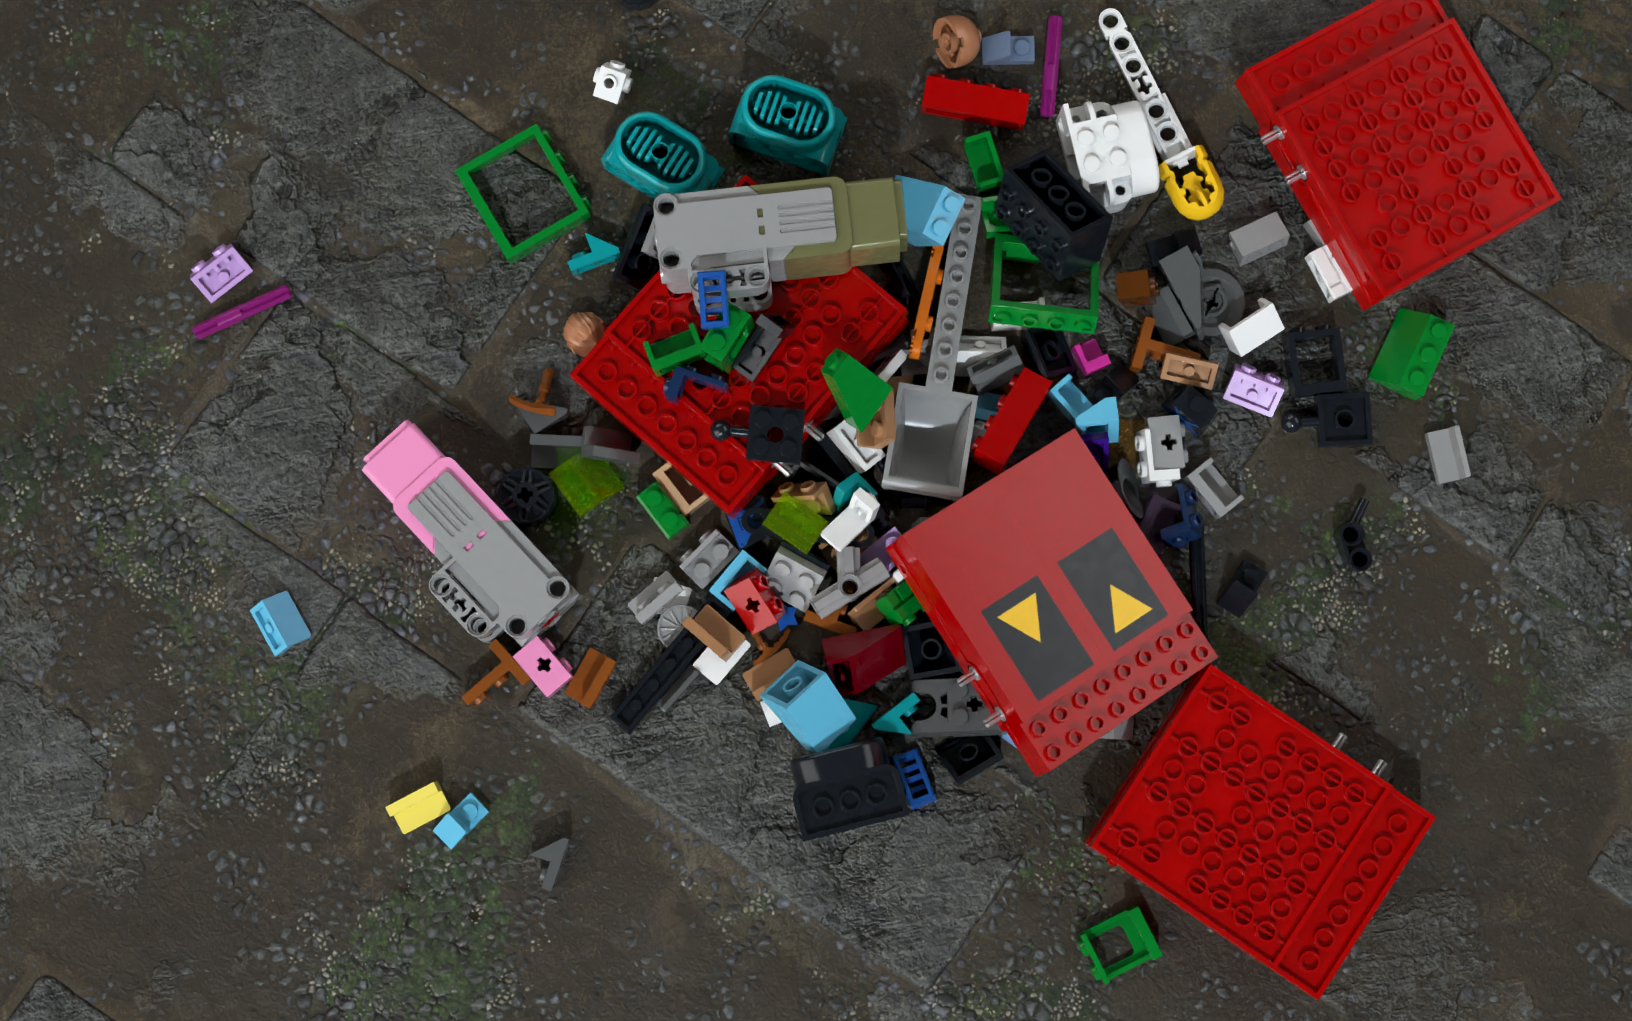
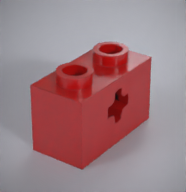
[724,568,786,635]

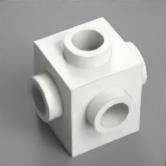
[593,60,633,104]

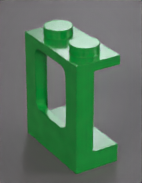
[698,302,756,375]
[1077,904,1163,985]

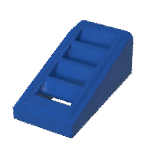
[697,270,731,330]
[892,748,937,810]

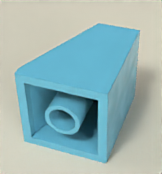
[894,175,966,247]
[759,660,856,753]

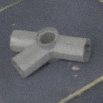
[809,546,890,620]

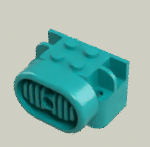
[728,75,848,176]
[601,111,725,200]

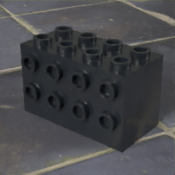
[994,149,1113,281]

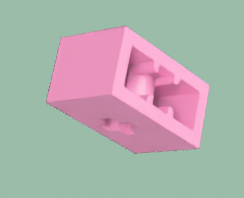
[513,636,574,698]

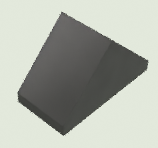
[517,399,570,434]

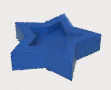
[778,604,798,632]

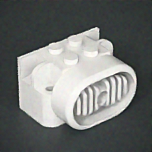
[1056,100,1160,213]

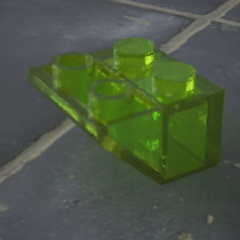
[549,452,625,519]

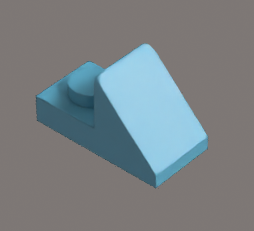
[433,793,490,850]

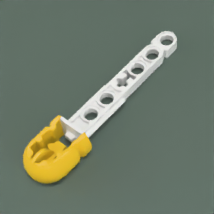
[1099,8,1225,220]

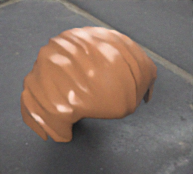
[563,312,607,357]

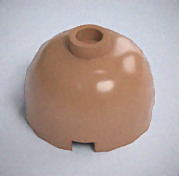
[933,15,982,69]

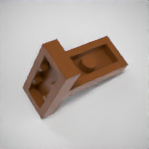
[1128,316,1201,373]
[803,582,857,635]
[461,639,533,706]

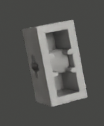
[1143,415,1188,470]

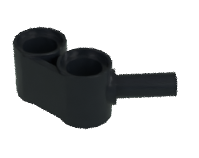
[1333,497,1373,573]

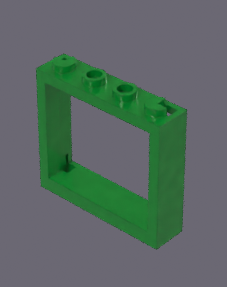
[454,123,592,265]
[988,233,1100,334]

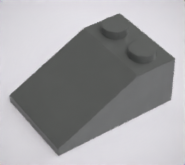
[1159,246,1205,340]

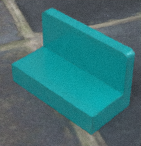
[831,471,878,518]

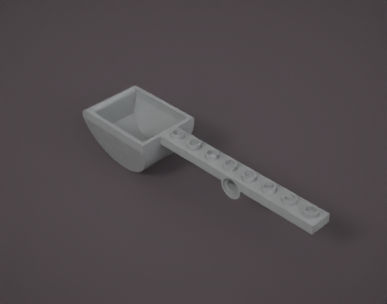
[881,193,983,501]

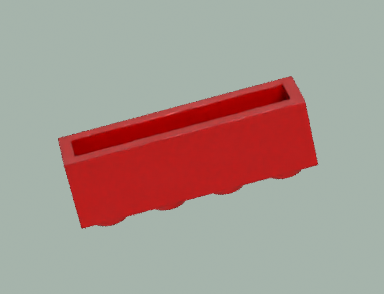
[920,74,1030,131]
[971,367,1052,475]

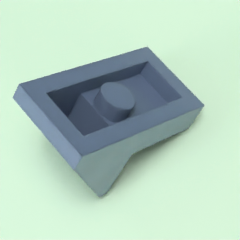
[982,31,1035,65]

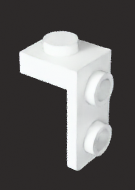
[1135,428,1180,488]
[821,487,880,552]

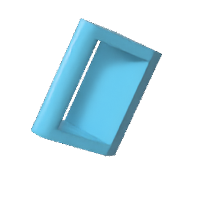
[1075,397,1119,443]

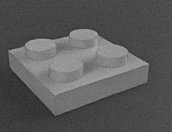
[765,546,827,613]

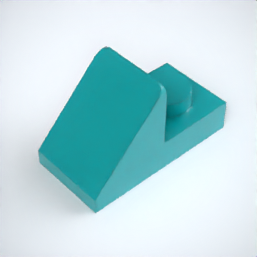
[567,233,621,276]
[871,692,920,735]

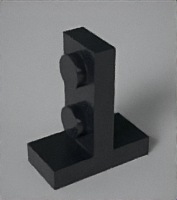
[731,312,797,382]

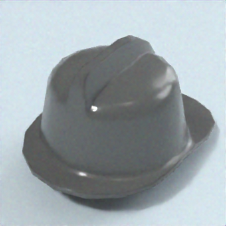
[1111,459,1144,519]

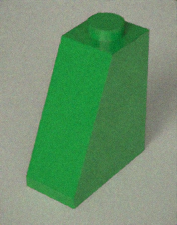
[821,348,893,433]

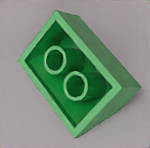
[1367,308,1455,401]

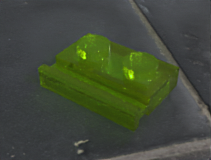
[763,492,829,555]

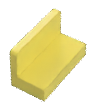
[385,781,451,834]

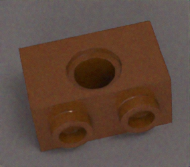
[1116,270,1160,308]

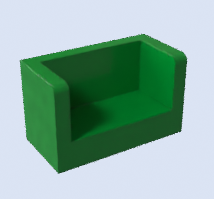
[962,131,1003,195]
[643,323,707,377]

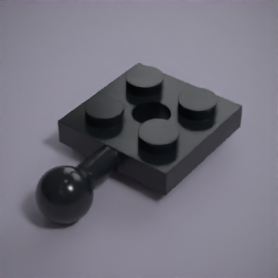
[1281,392,1373,448]
[710,405,805,465]

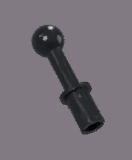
[899,491,970,511]

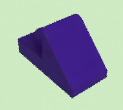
[1081,432,1109,478]

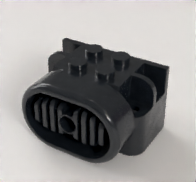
[790,737,910,842]

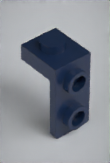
[663,365,729,405]
[1160,483,1203,547]

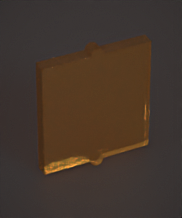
[1108,420,1145,470]

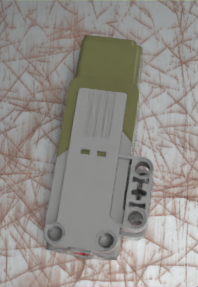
[653,177,908,317]

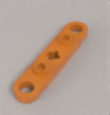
[909,244,945,360]

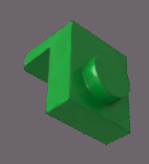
[980,195,1012,239]

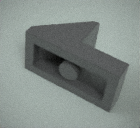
[530,836,571,891]

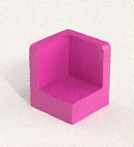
[1071,339,1111,378]

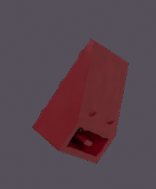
[821,624,906,697]

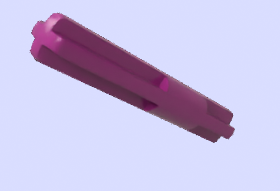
[1040,15,1063,117]
[192,285,292,339]

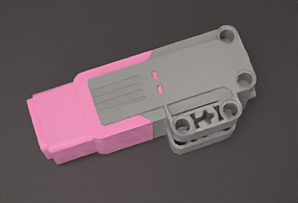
[362,419,579,647]

